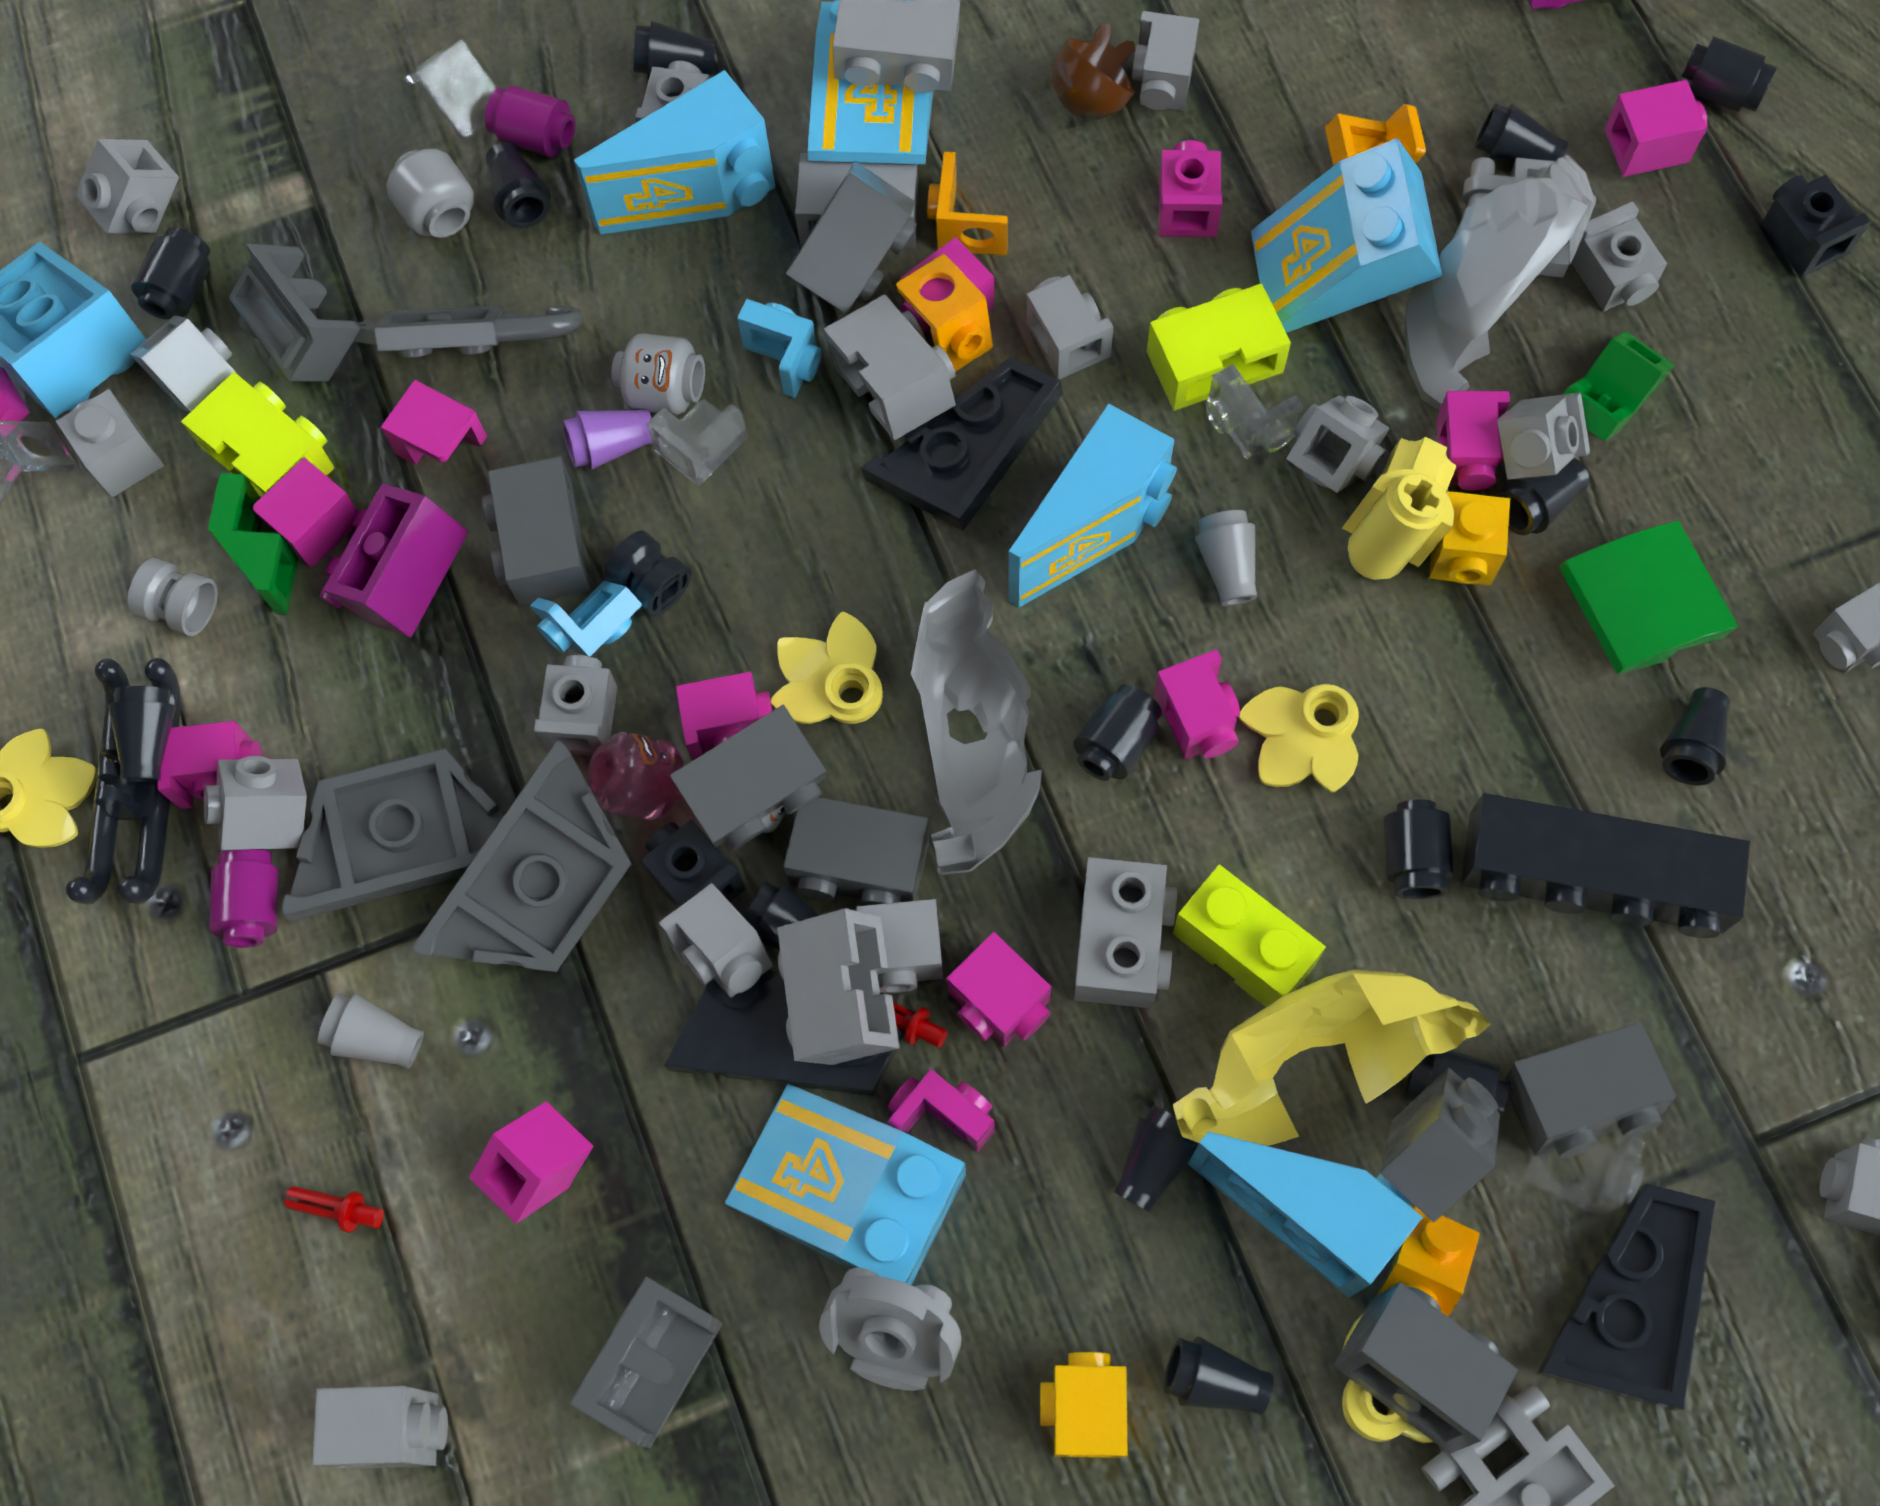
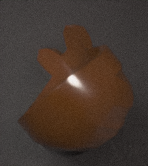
[1050,23,1135,119]

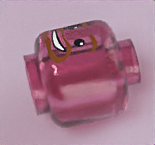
[588,732,684,821]

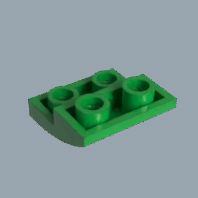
[1559,520,1739,675]

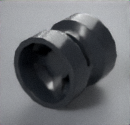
[604,530,692,617]

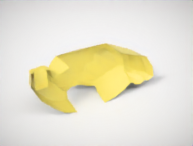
[1173,969,1491,1146]

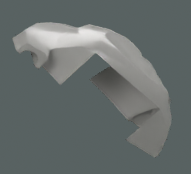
[1404,155,1596,410]
[911,570,1044,875]

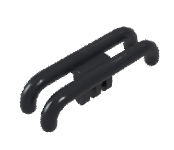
[66,658,181,905]

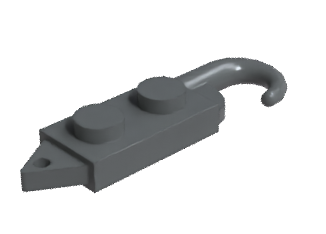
[353,305,584,358]

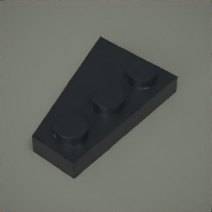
[861,356,1063,531]
[664,969,903,1096]
[1536,1184,1716,1411]

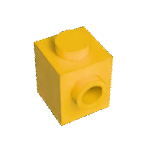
[1429,491,1510,586]
[1040,1352,1128,1458]

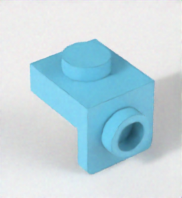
[737,298,822,398]
[530,580,642,656]

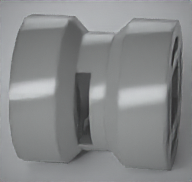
[127,558,218,636]

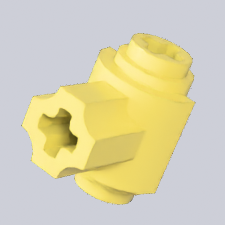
[1342,436,1456,580]

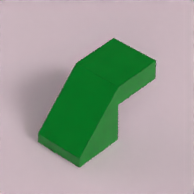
[1563,331,1675,442]
[208,473,299,615]

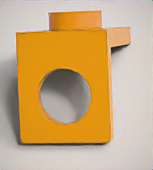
[927,151,1008,255]
[896,254,993,372]

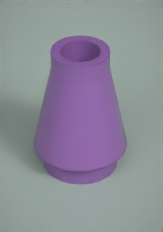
[562,409,656,470]

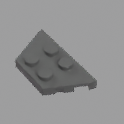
[411,740,632,972]
[282,748,504,922]

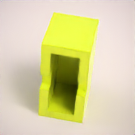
[1146,283,1291,411]
[181,371,335,497]
[1172,864,1326,1007]

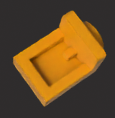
[1325,104,1426,166]
[1377,1206,1480,1317]

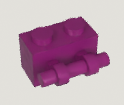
[318,483,469,638]

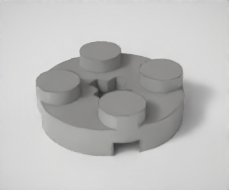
[819,1268,962,1391]

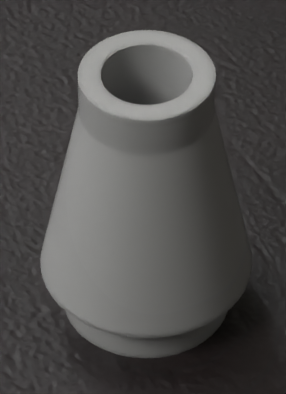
[1195,510,1258,606]
[318,993,424,1069]

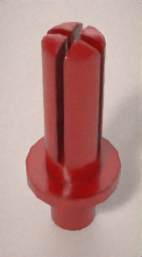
[880,994,948,1048]
[284,1186,384,1233]

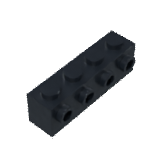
[1460,793,1750,938]

